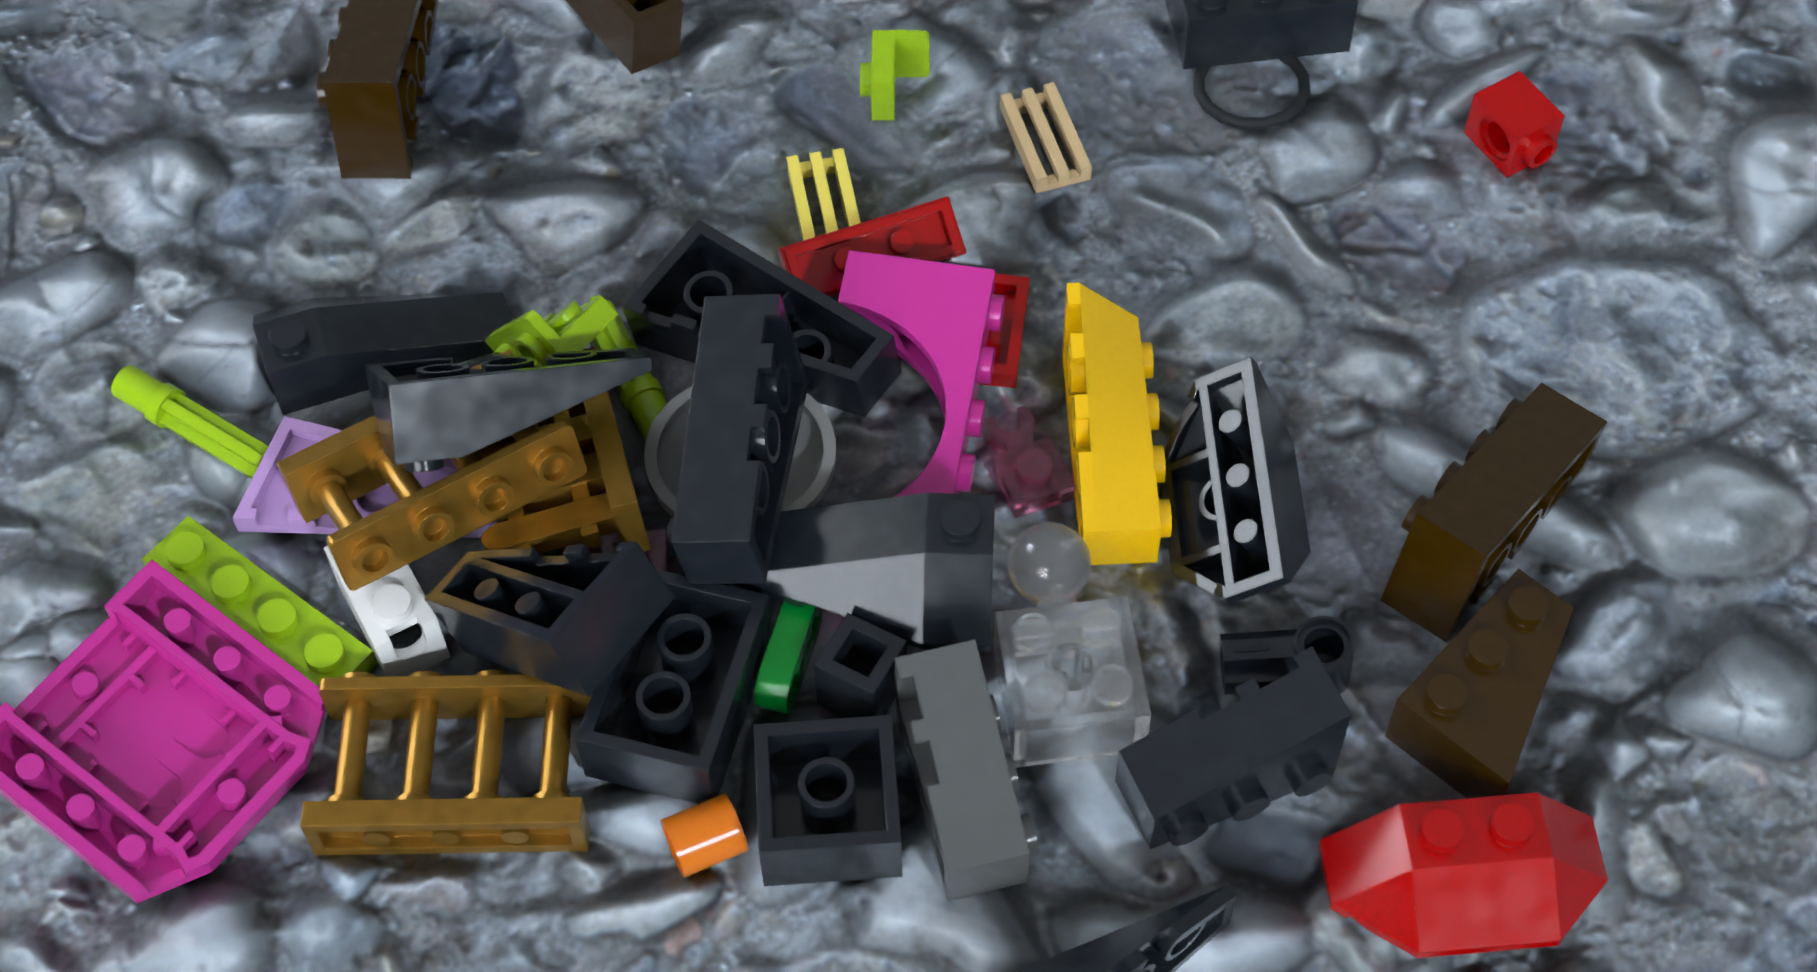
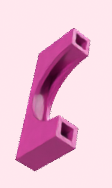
[780,250,1005,613]

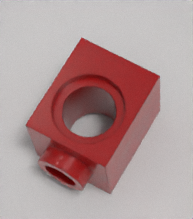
[1464,71,1565,178]

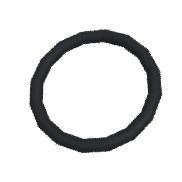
[1193,54,1311,129]

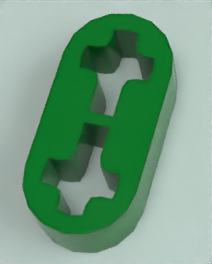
[754,602,823,714]

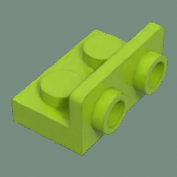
[485,296,618,366]

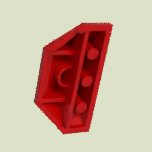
[1318,792,1608,958]

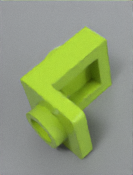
[860,30,930,121]

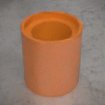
[660,793,748,878]

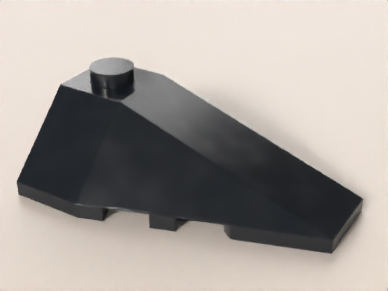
[366,348,652,472]
[1019,885,1237,972]

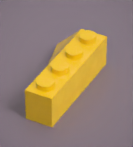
[1062,282,1172,566]

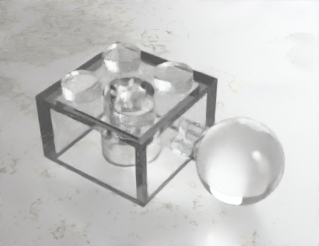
[994,522,1151,768]

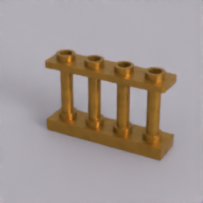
[276,349,587,591]
[300,670,593,855]

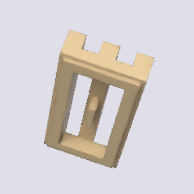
[1000,82,1092,193]

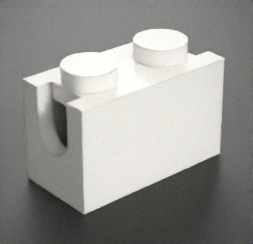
[324,546,450,677]

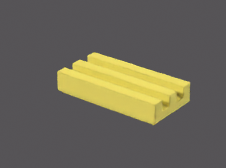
[786,148,861,241]

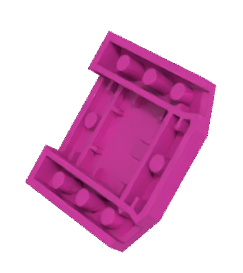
[0,559,326,903]

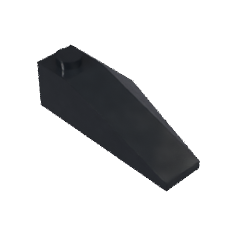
[253,292,513,415]
[734,493,995,652]

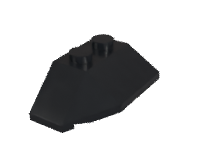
[1161,357,1311,604]

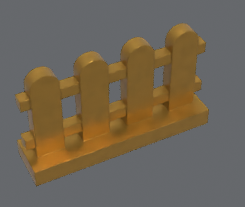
[477,346,651,554]

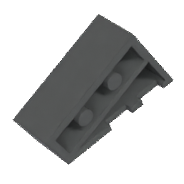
[895,639,1039,901]

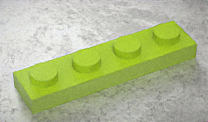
[141,516,378,687]

